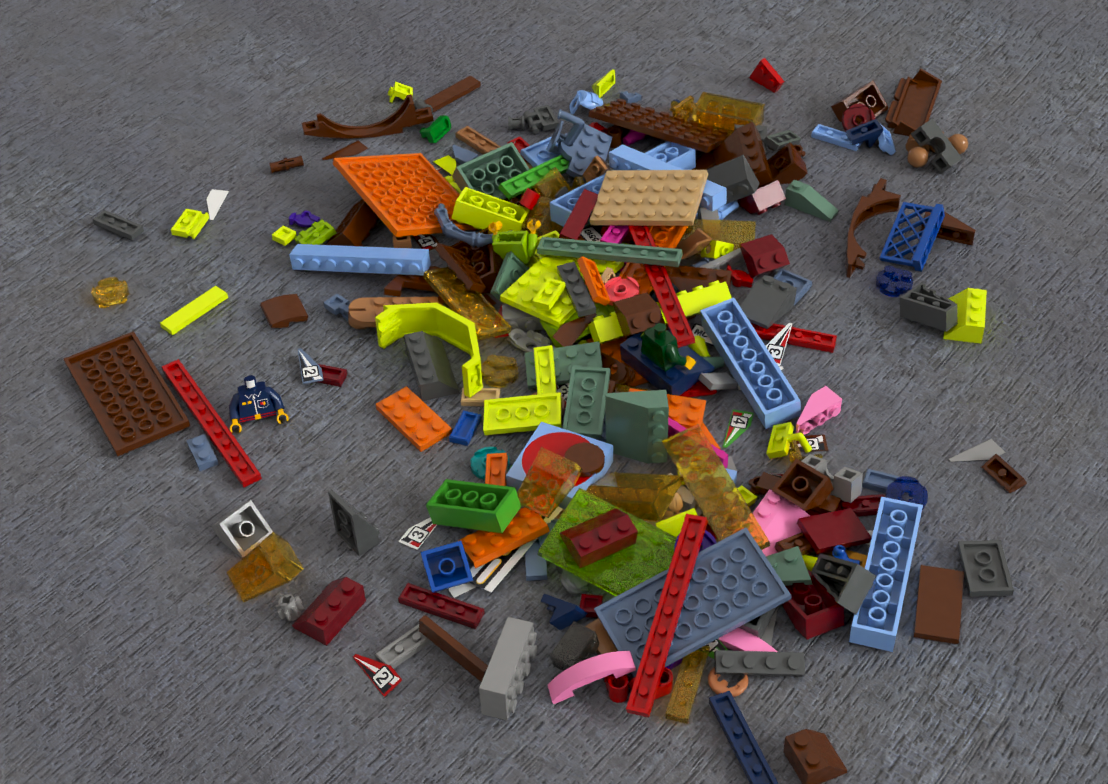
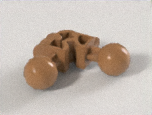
[906,131,968,168]

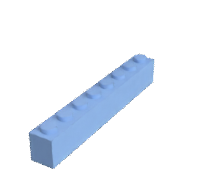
[609,145,727,212]
[289,244,431,275]

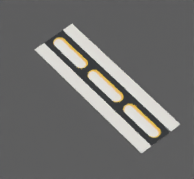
[470,497,563,592]

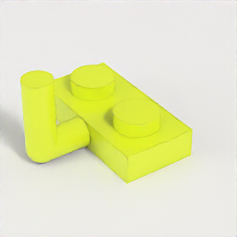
[766,422,812,459]

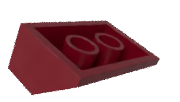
[560,508,638,569]
[292,577,366,646]

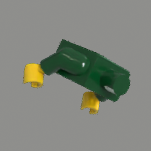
[641,323,696,372]

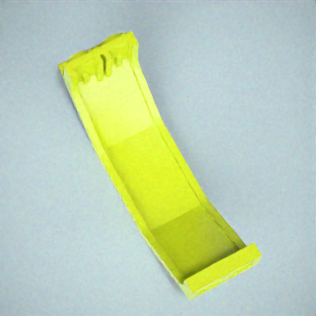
[375,302,483,398]

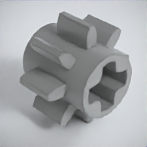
[276,594,304,621]

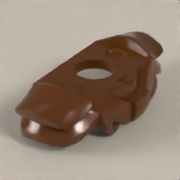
[601,352,635,386]

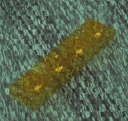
[666,646,710,724]

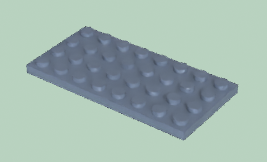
[594,527,791,678]

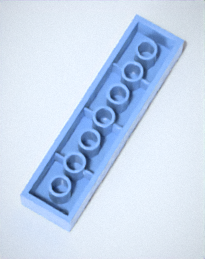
[700,298,801,429]
[849,496,923,652]

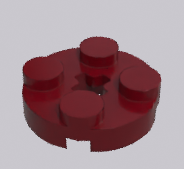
[842,104,875,132]

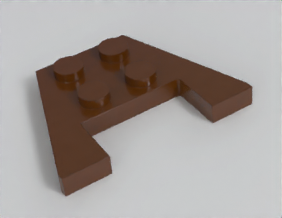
[384,266,455,304]

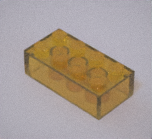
[692,92,765,134]

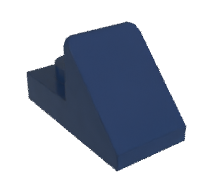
[846,119,883,148]
[541,594,587,630]

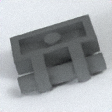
[523,105,559,134]

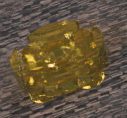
[92,277,129,308]
[481,355,519,388]

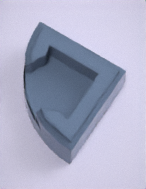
[620,91,642,104]

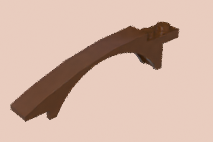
[302,94,434,139]
[845,178,901,278]

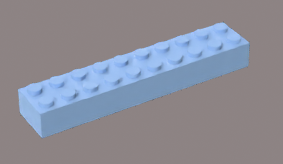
[549,141,696,227]

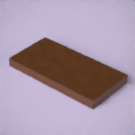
[914,565,964,644]

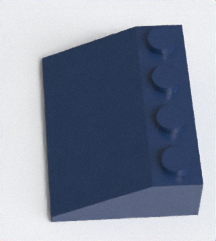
[620,331,715,396]

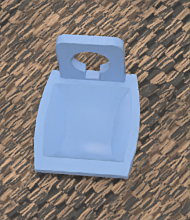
[569,90,603,114]

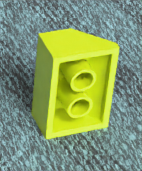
[943,288,987,344]

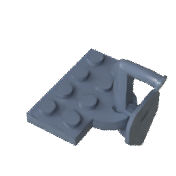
[546,109,612,183]

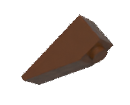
[921,212,976,245]

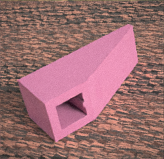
[795,386,842,435]

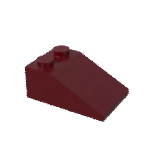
[782,570,844,640]

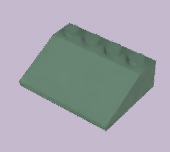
[452,142,530,200]
[605,390,669,463]

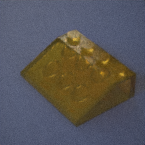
[581,472,684,522]

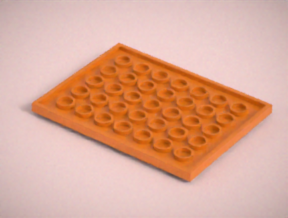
[333,153,478,237]

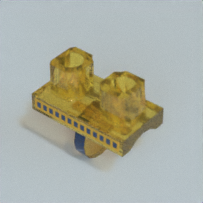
[670,95,699,121]

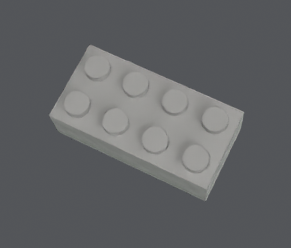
[479,617,537,721]

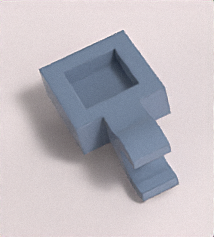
[323,294,349,321]

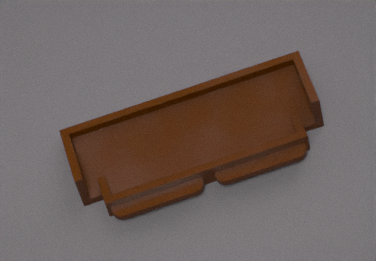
[885,68,942,136]

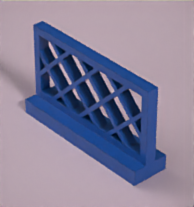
[879,202,945,272]

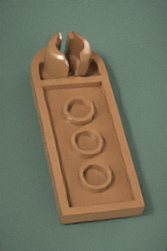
[348,296,443,329]

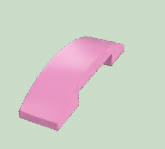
[718,628,777,652]
[548,651,636,704]

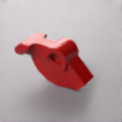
[726,265,753,288]

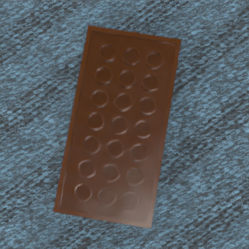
[588,99,731,153]
[64,331,190,457]

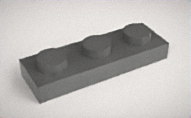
[763,130,801,151]
[93,210,144,241]

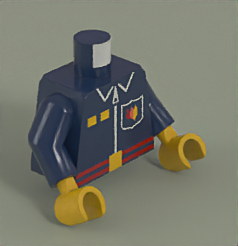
[229,375,289,433]

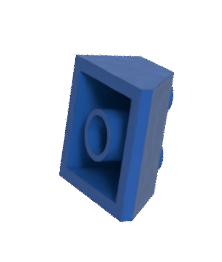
[421,540,473,593]

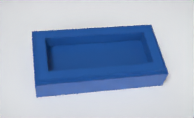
[449,410,482,446]

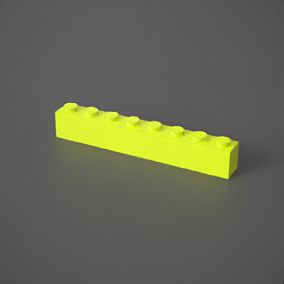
[588,280,731,344]

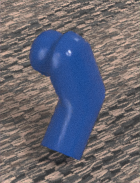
[832,545,860,565]

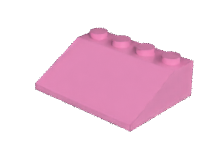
[741,489,810,556]

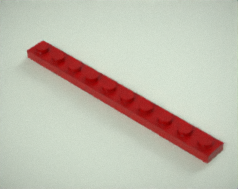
[628,225,695,348]
[162,359,262,487]
[626,514,708,718]

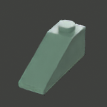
[785,180,839,222]

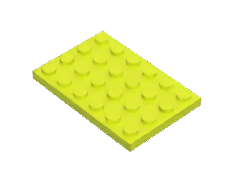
[500,255,624,327]

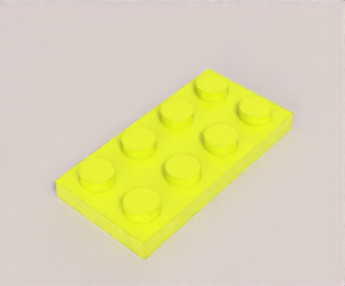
[483,392,562,435]

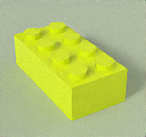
[451,187,530,232]

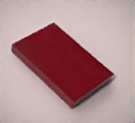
[797,508,872,554]

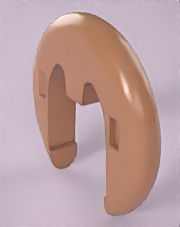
[708,667,748,697]

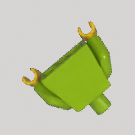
[488,220,541,267]

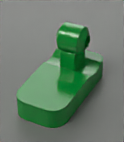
[420,115,451,143]

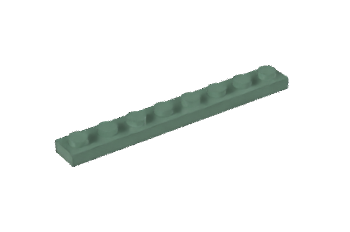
[537,237,683,267]

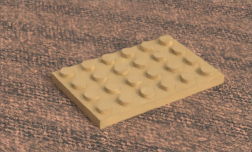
[589,170,708,226]

